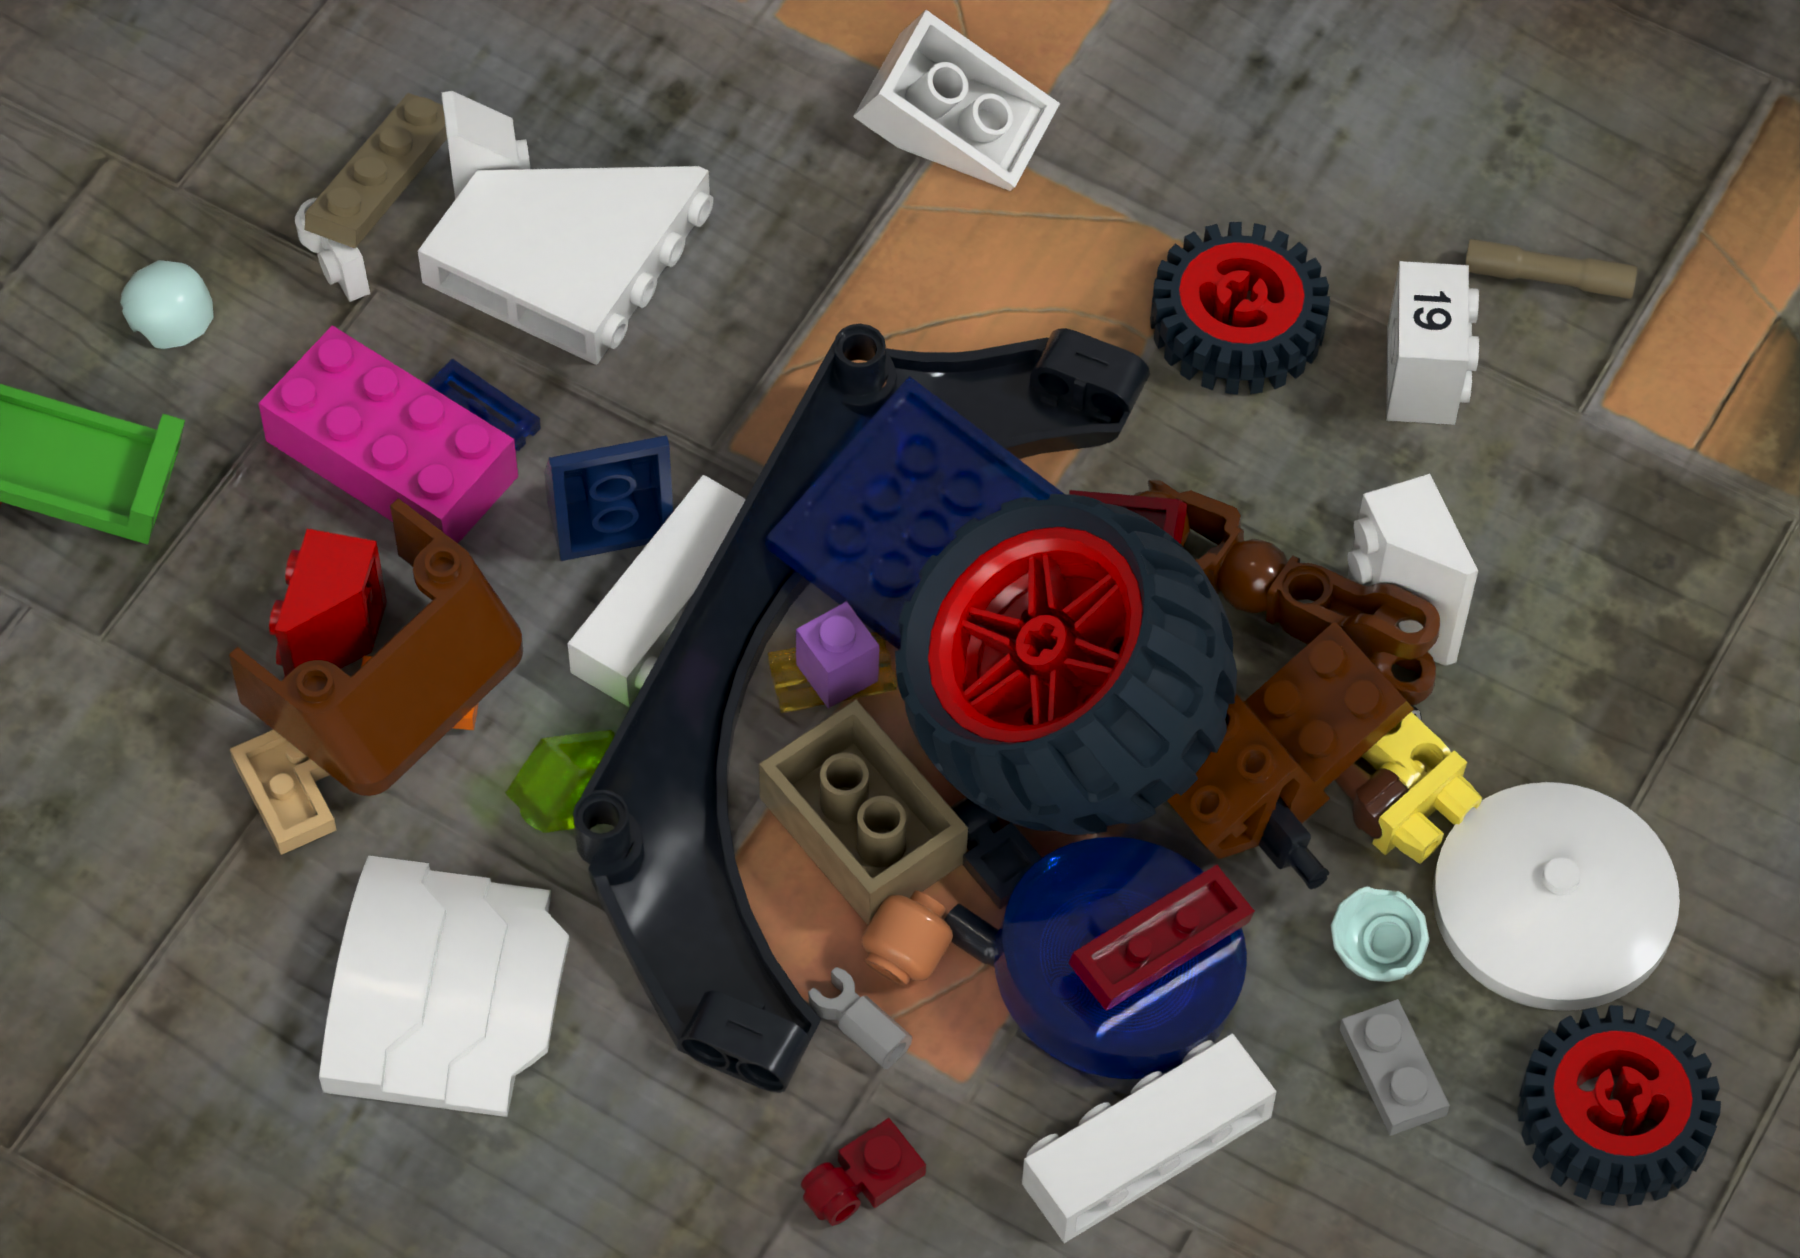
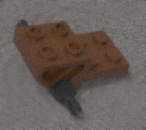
[1167,621,1414,889]

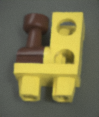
[1334,712,1482,864]

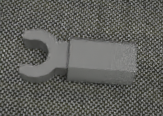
[808,967,912,1069]

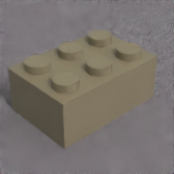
[759,700,968,925]

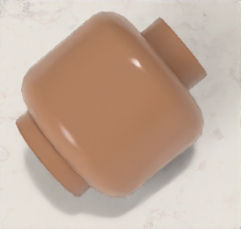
[862,890,953,986]

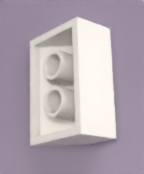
[1347,474,1478,666]

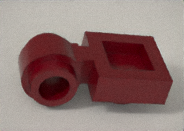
[801,1118,926,1226]

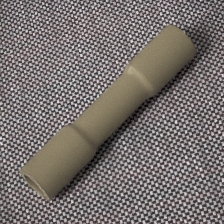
[1465,239,1637,299]

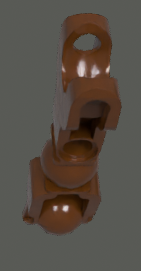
[1134,480,1440,706]

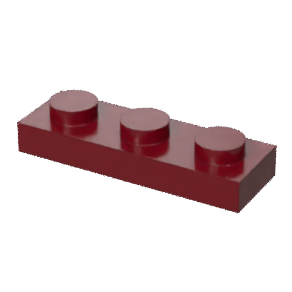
[1068,865,1255,1011]

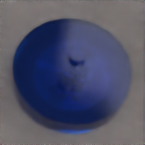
[994,837,1247,1079]

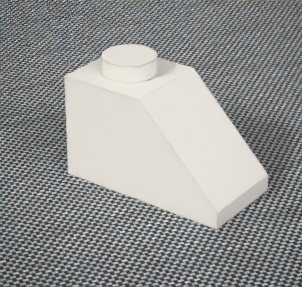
[441,91,530,199]

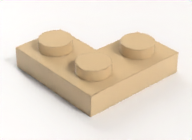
[230,730,337,855]

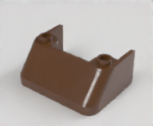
[229,498,523,796]

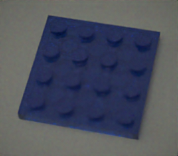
[765,376,1064,650]

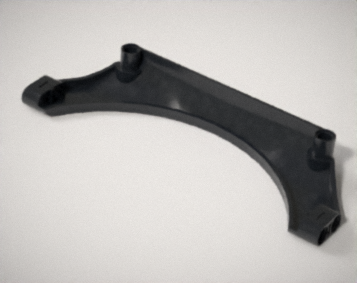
[573,323,1150,1093]

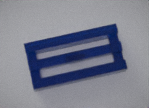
[427,358,541,451]

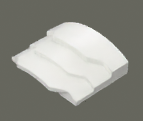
[319,856,570,1117]

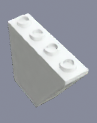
[418,166,713,365]

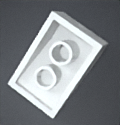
[853,10,1060,191]

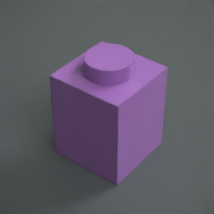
[796,601,879,709]

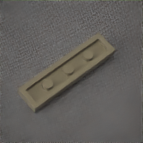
[304,93,447,249]

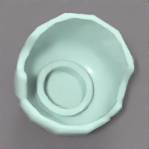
[120,260,214,349]
[1331,886,1430,982]

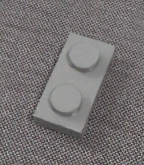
[1339,999,1450,1136]

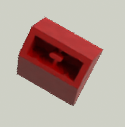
[269,528,387,677]

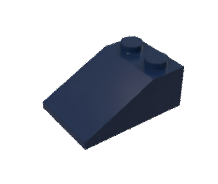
[544,435,673,561]

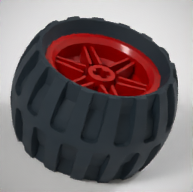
[895,494,1237,835]

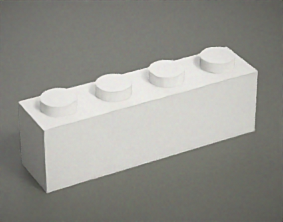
[568,475,746,707]
[1022,1033,1277,1243]

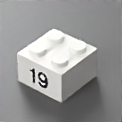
[1386,261,1479,425]

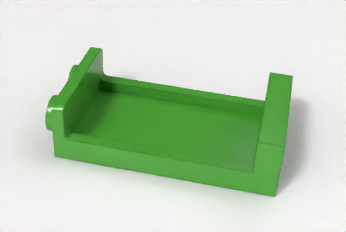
[0,384,185,545]

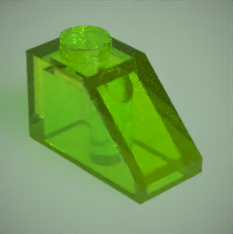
[505,730,615,833]

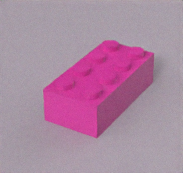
[258,325,518,543]

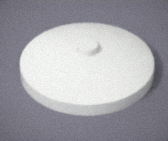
[1432,782,1680,1011]

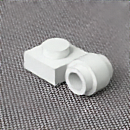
[295,198,370,302]

